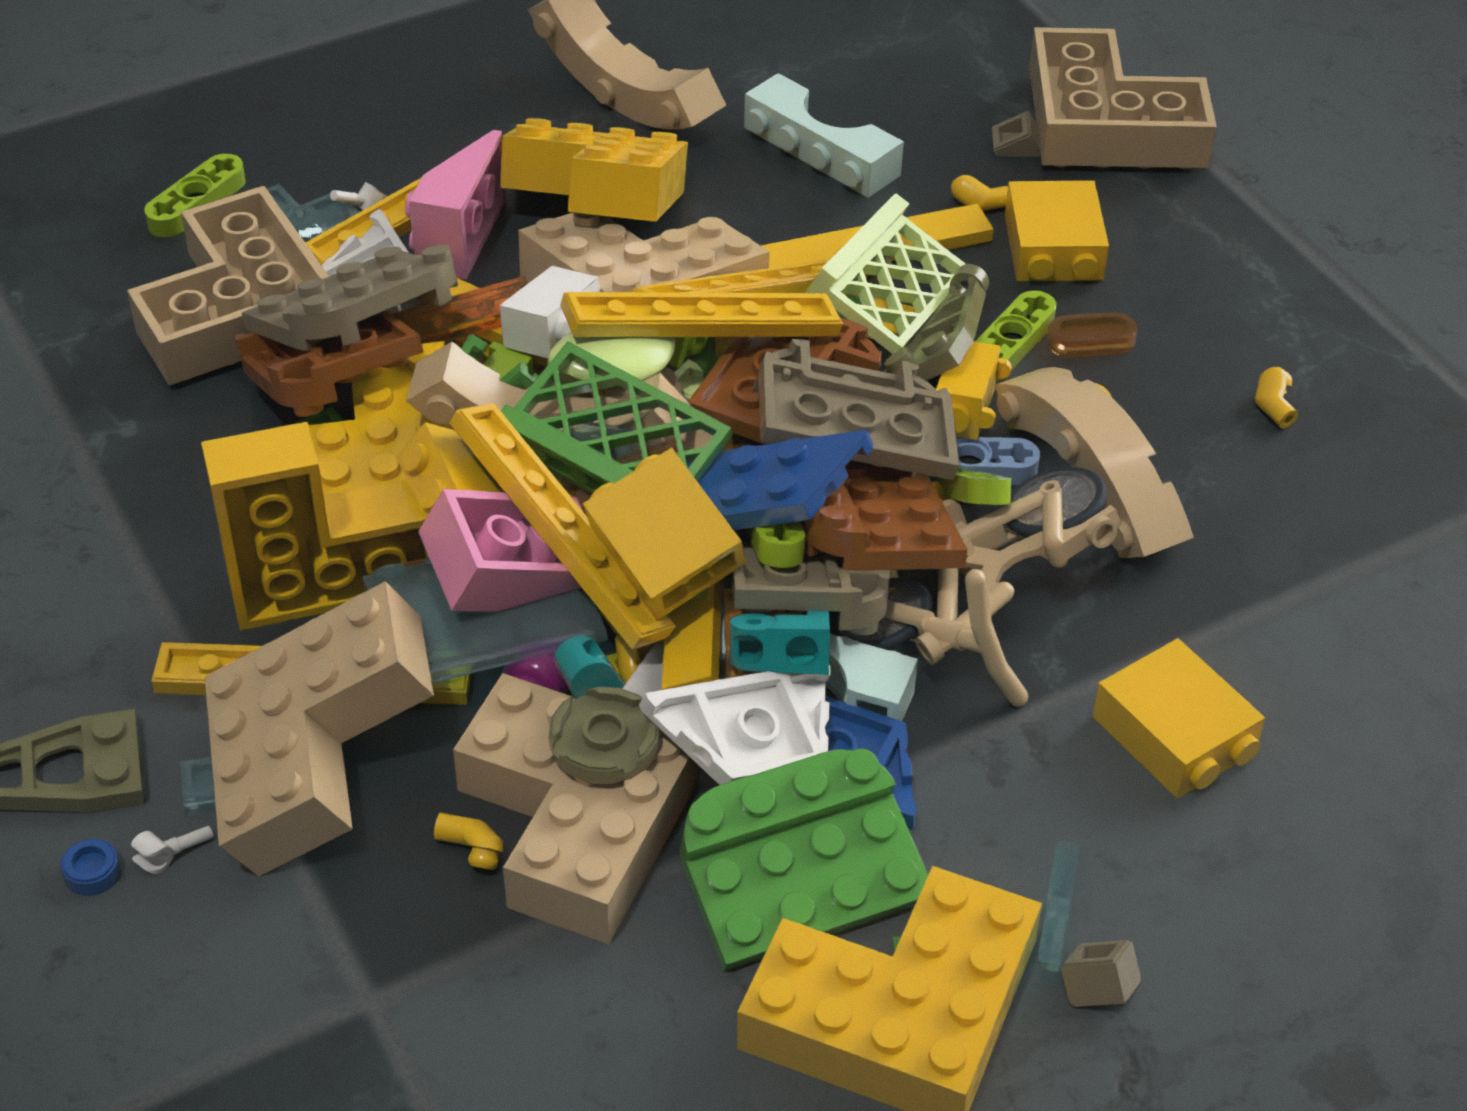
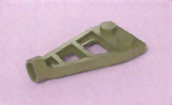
[884,264,989,381]
[0,709,145,813]

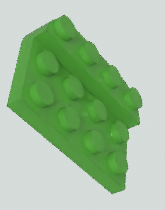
[680,749,928,972]

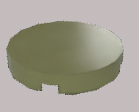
[549,687,660,784]

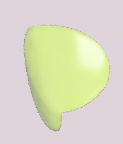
[548,332,675,395]

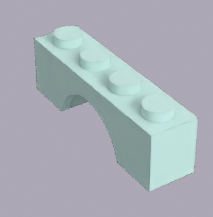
[744,73,904,198]
[719,602,918,721]

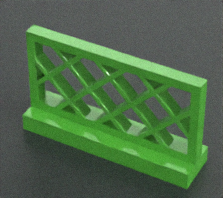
[501,341,733,494]

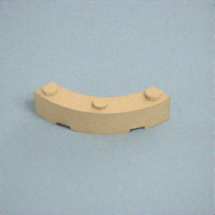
[528,0,726,129]
[406,342,690,464]
[995,367,1194,558]

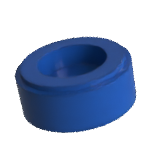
[60,839,121,896]

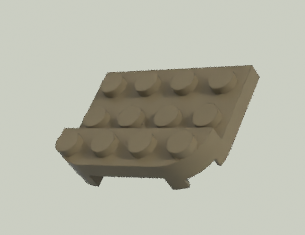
[241,245,458,351]
[753,339,959,480]
[731,522,890,635]

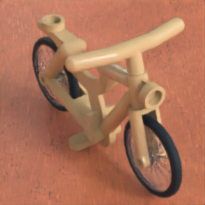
[829,467,1121,707]

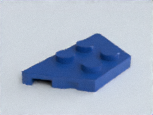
[686,429,874,530]
[825,696,917,830]

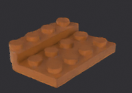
[235,310,424,417]
[688,317,882,444]
[800,460,968,570]

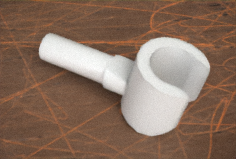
[330,182,387,210]
[131,826,214,874]

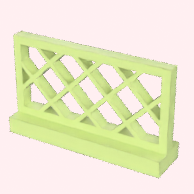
[805,193,965,354]

